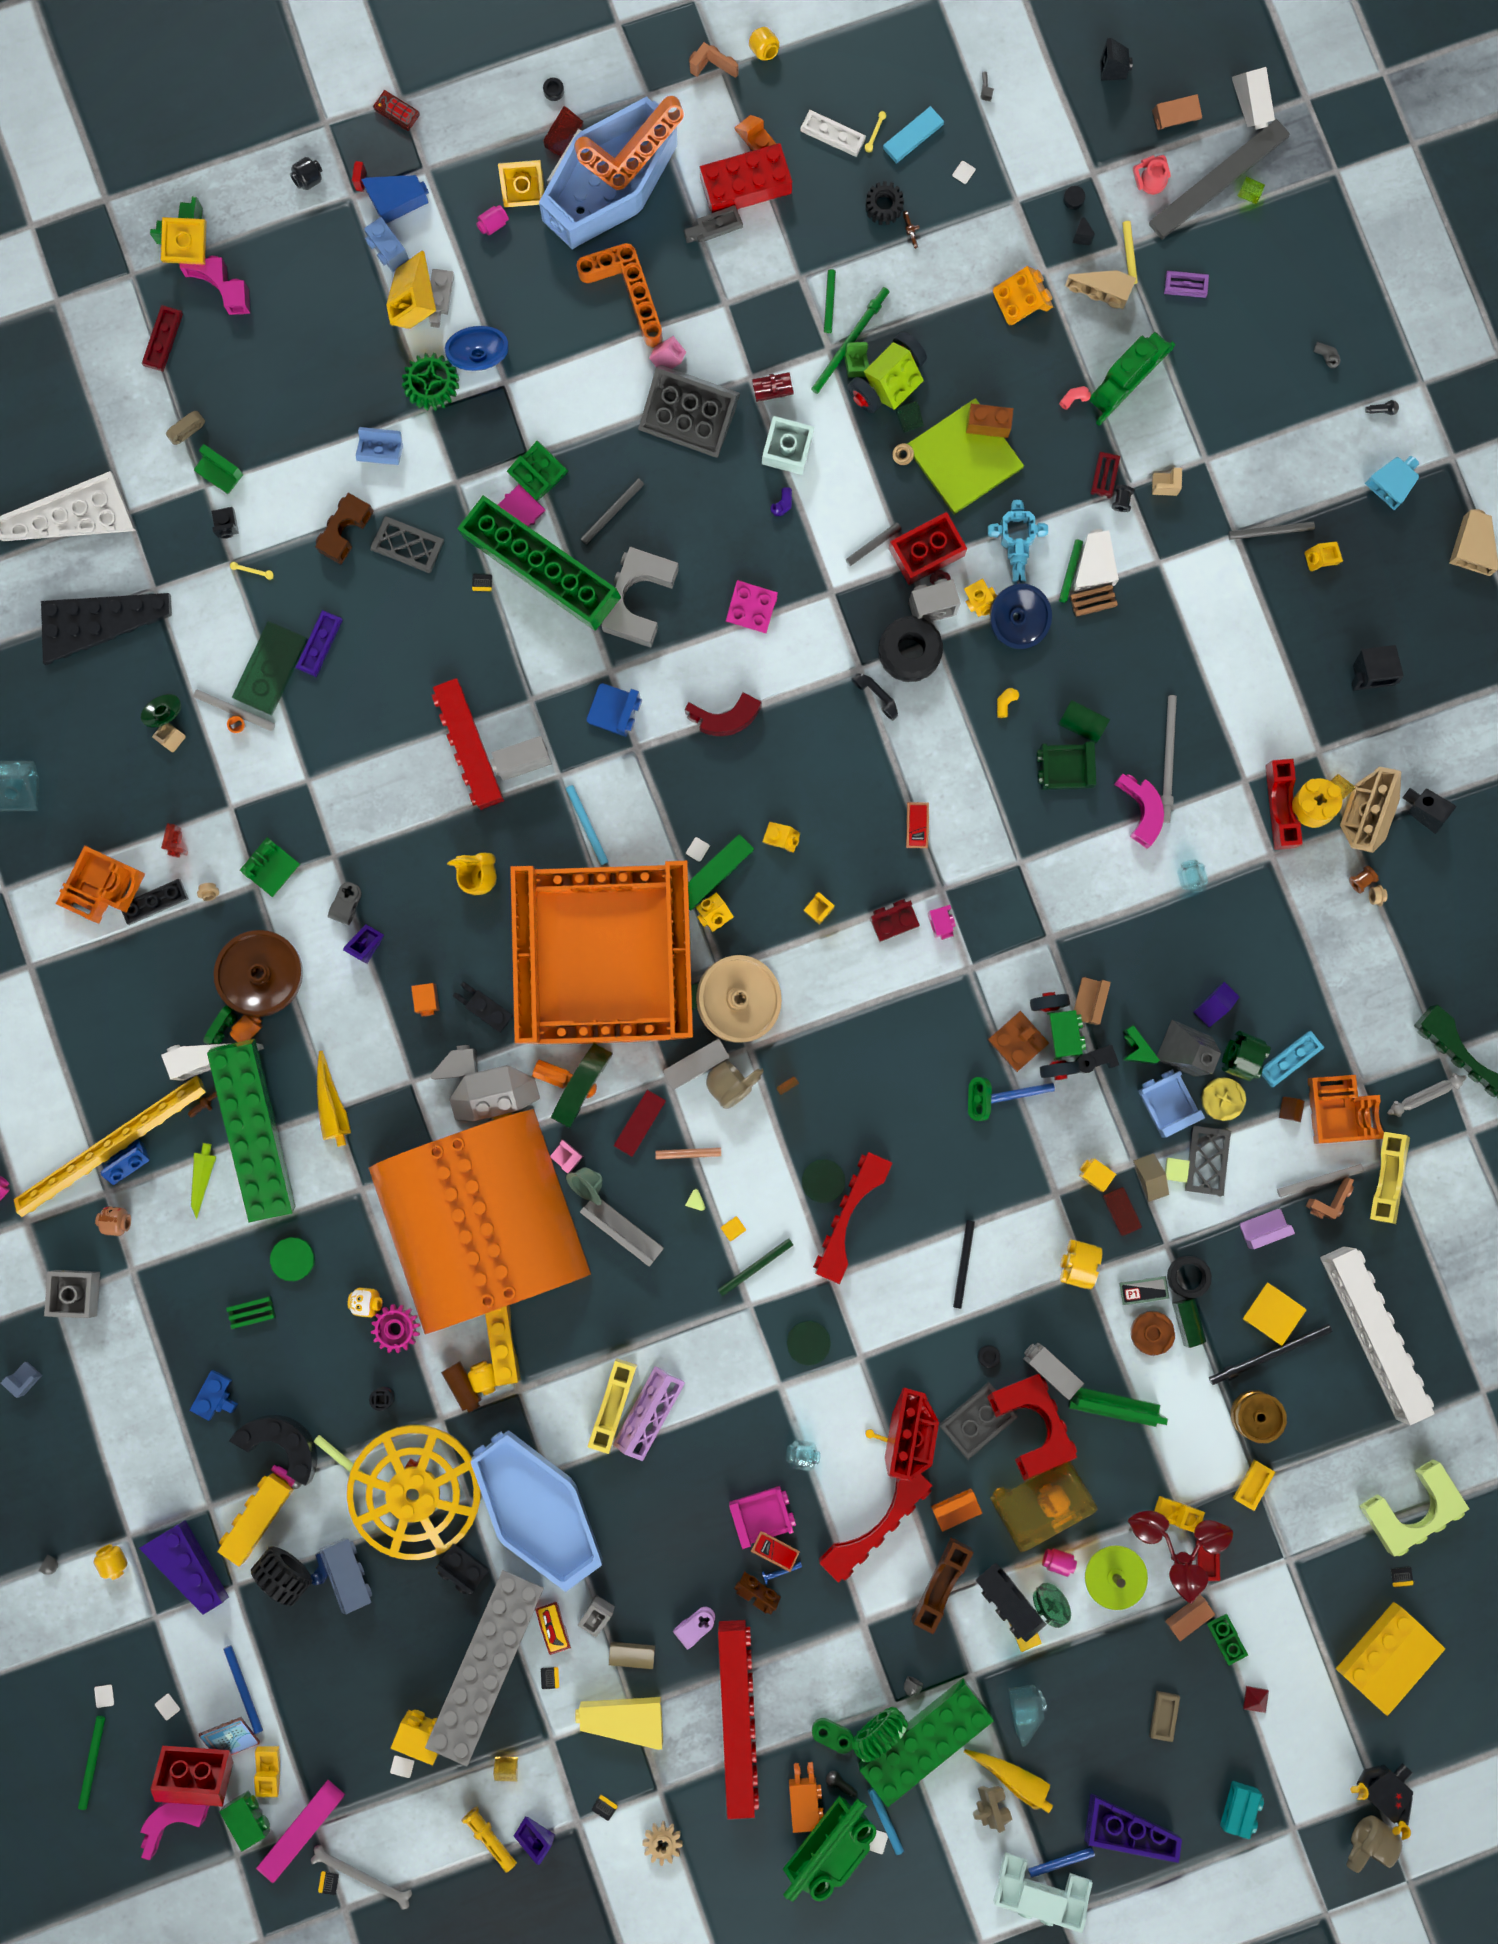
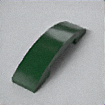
[551,1043,613,1128]

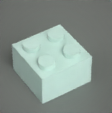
[762,416,814,475]

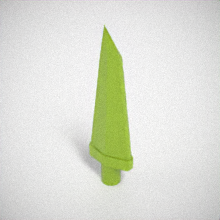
[191,1143,216,1219]

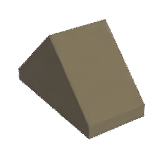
[1133,1153,1169,1202]

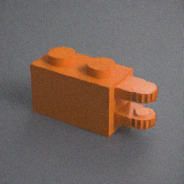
[789,1762,823,1833]

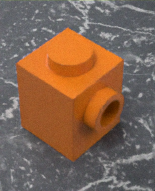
[411,983,440,1017]

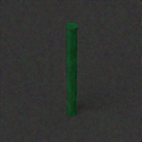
[718,1238,794,1296]

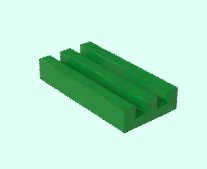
[226,1296,276,1329]

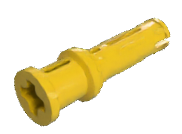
[461,1806,517,1873]

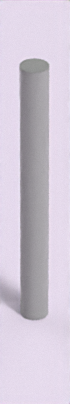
[194,689,275,731]
[1277,1164,1364,1197]

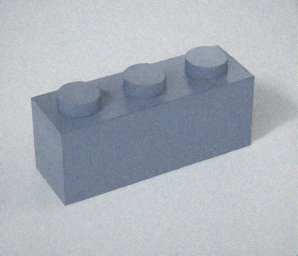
[319,1538,372,1614]

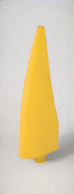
[317,1051,351,1147]
[963,1749,1053,1813]

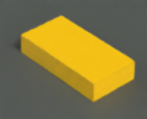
[1233,1460,1275,1511]

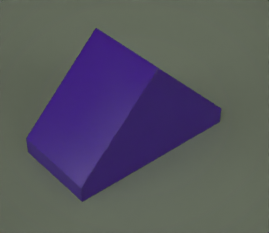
[343,924,384,964]
[1193,982,1239,1028]
[513,1816,555,1865]

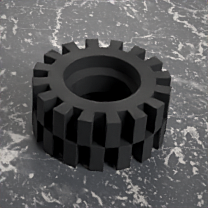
[865,181,904,225]

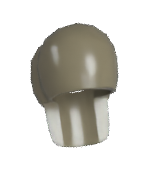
[706,1060,764,1109]
[1346,1815,1402,1873]

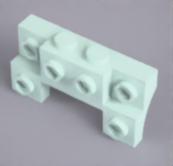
[993,1852,1093,1933]

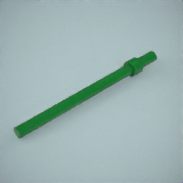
[811,287,890,394]

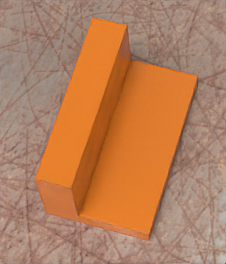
[931,1488,982,1532]

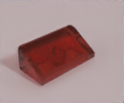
[543,106,584,156]

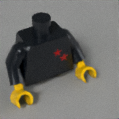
[1350,1763,1413,1840]

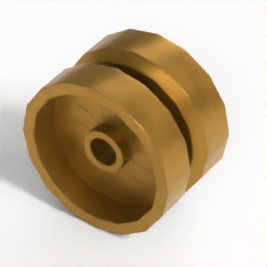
[1231,1390,1287,1443]

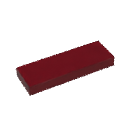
[142,305,183,372]
[614,1090,666,1157]

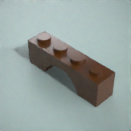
[911,1537,974,1635]

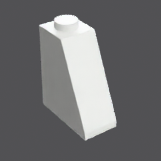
[1232,67,1275,130]
[1072,529,1119,593]

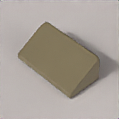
[609,1642,655,1669]

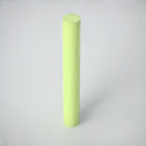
[314,1435,365,1484]

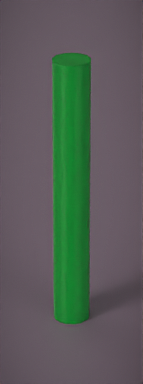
[824,269,836,333]
[1059,539,1083,603]

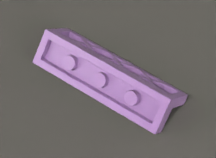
[612,1366,685,1461]

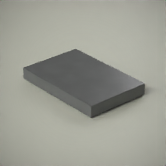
[939,1382,1018,1460]

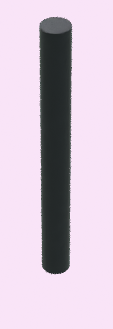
[953,1220,975,1309]

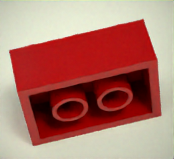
[889,512,967,585]
[151,1746,234,1807]

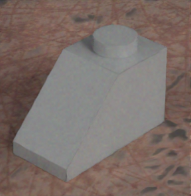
[431,1045,478,1080]

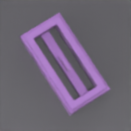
[1164,271,1209,298]

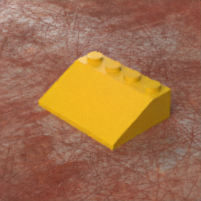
[1336,1602,1445,1716]

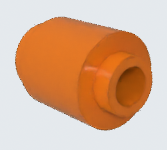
[230,1015,262,1042]

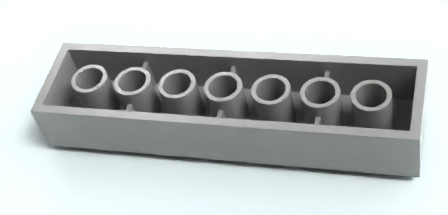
[425,1570,544,1766]

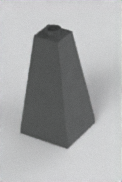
[1157,1020,1221,1077]

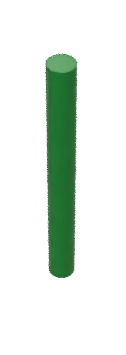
[78,1716,105,1810]

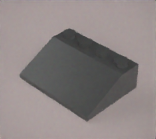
[638,365,741,458]

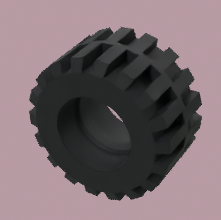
[251,1546,312,1606]

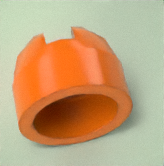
[227,716,245,733]

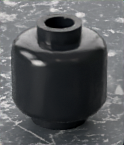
[290,157,323,190]

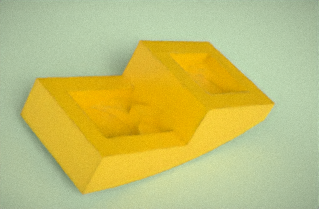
[1154,1496,1205,1532]
[254,1746,280,1797]

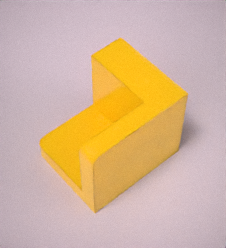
[803,892,835,925]

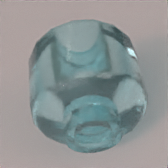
[1177,859,1208,893]
[786,1440,820,1471]

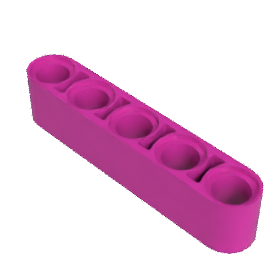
[256,1780,345,1883]

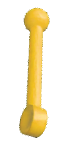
[865,1429,888,1442]

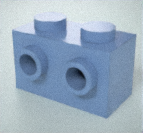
[364,217,409,273]

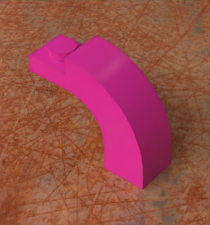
[1114,774,1164,849]
[141,1802,210,1860]

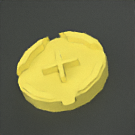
[1201,1077,1246,1121]

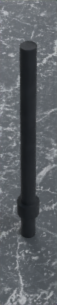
[1209,1324,1332,1385]

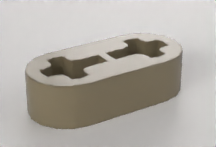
[166,411,205,445]

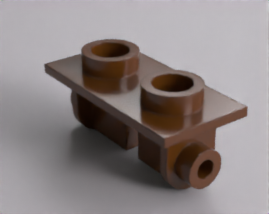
[734,1571,781,1615]

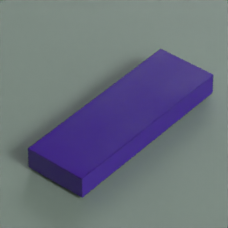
[295,610,343,677]

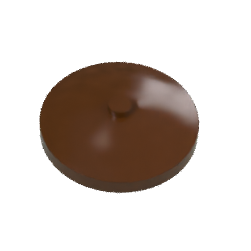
[214,930,303,1017]

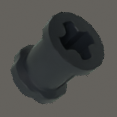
[1112,485,1135,512]

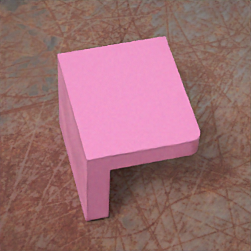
[649,336,686,369]
[550,1140,584,1173]

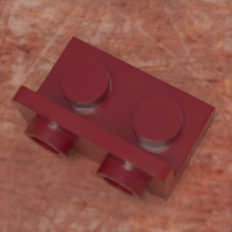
[870,899,920,943]

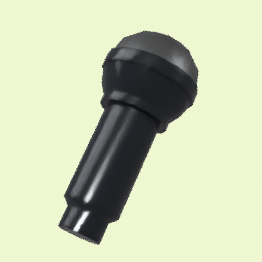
[1365,400,1399,415]

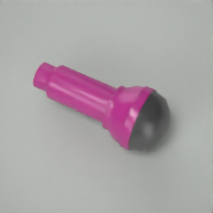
[271,1465,302,1489]

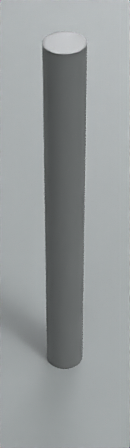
[580,478,644,545]
[1228,521,1315,540]

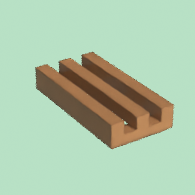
[1070,584,1118,617]

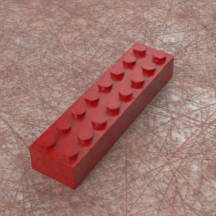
[718,1620,759,1819]

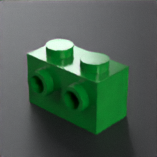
[219,1790,270,1852]

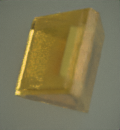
[493,1757,518,1782]

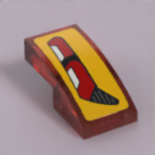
[535,1602,571,1655]

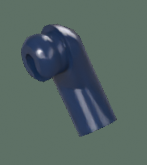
[311,1552,328,1585]

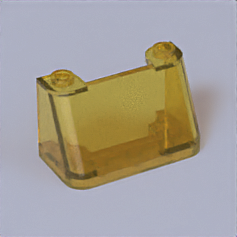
[990,1461,1098,1552]

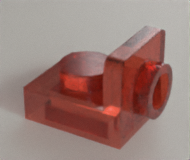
[161,823,188,858]

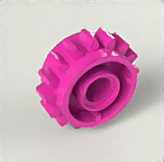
[371,1304,421,1353]

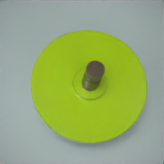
[1085,1545,1148,1610]

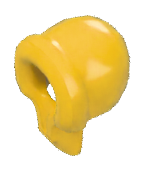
[447,853,497,895]

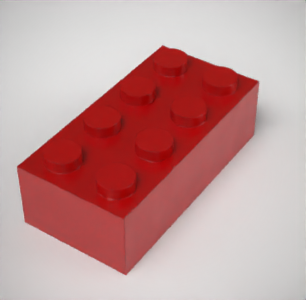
[699,143,792,214]

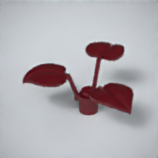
[1128,1511,1233,1604]

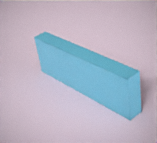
[883,106,944,164]
[1261,1031,1324,1087]

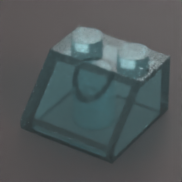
[0,761,39,811]
[1008,1684,1047,1747]

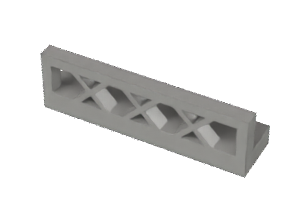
[580,1198,664,1267]

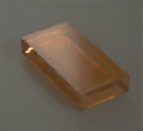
[776,1076,799,1096]

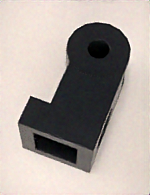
[1075,1045,1119,1074]

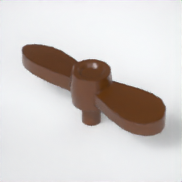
[903,210,920,249]
[188,1092,217,1118]

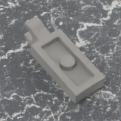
[429,269,454,328]

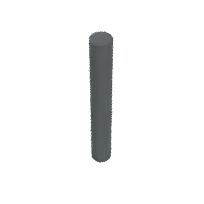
[846,522,902,566]

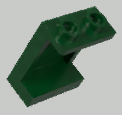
[1036,742,1096,790]

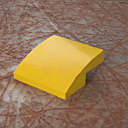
[1243,1282,1307,1346]

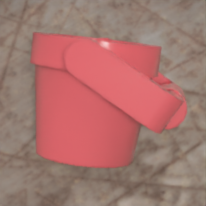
[1133,155,1171,195]

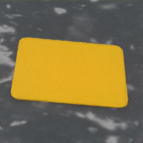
[721,1216,746,1241]

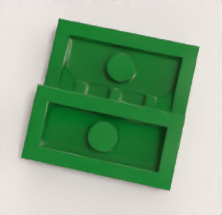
[507,441,569,501]

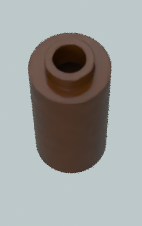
[441,1361,482,1413]

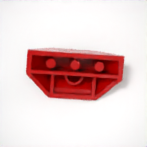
[885,1388,939,1481]

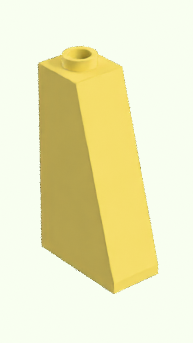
[575,1697,663,1750]

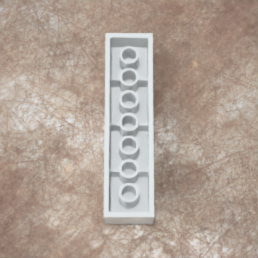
[1320,1247,1434,1425]

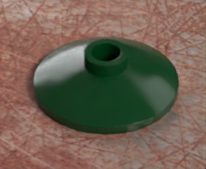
[141,694,181,728]

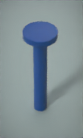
[762,1562,802,1585]

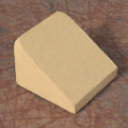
[152,723,186,752]

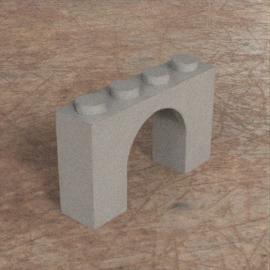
[601,547,679,648]

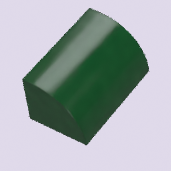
[1058,700,1110,743]
[1172,1298,1206,1348]

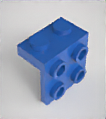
[587,683,642,737]

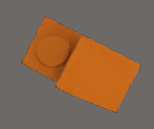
[734,115,777,151]

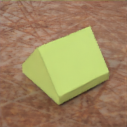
[685,1189,706,1211]

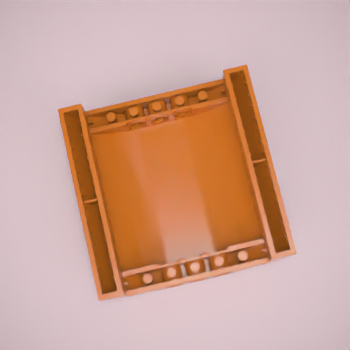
[511,861,693,1044]
[369,1109,591,1334]

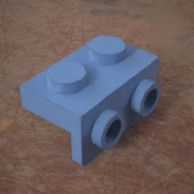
[356,427,403,465]

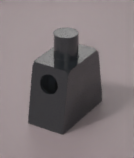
[1402,788,1457,834]

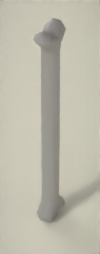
[311,1845,412,1910]

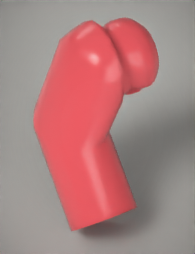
[1059,386,1091,410]

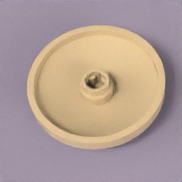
[696,955,782,1043]

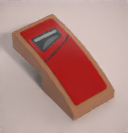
[906,802,929,848]
[751,1531,800,1572]

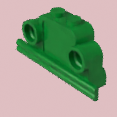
[1089,332,1175,426]
[783,1796,877,1902]

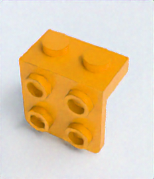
[993,266,1053,325]

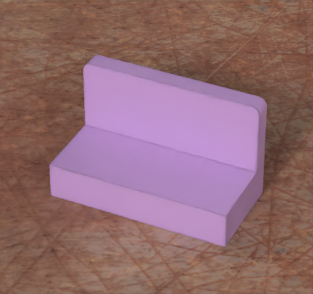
[1239,1209,1295,1249]

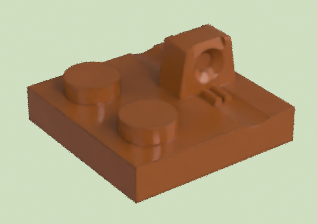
[987,1011,1049,1072]

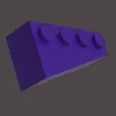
[139,1520,229,1615]
[1084,1793,1182,1863]

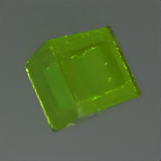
[1237,176,1265,204]

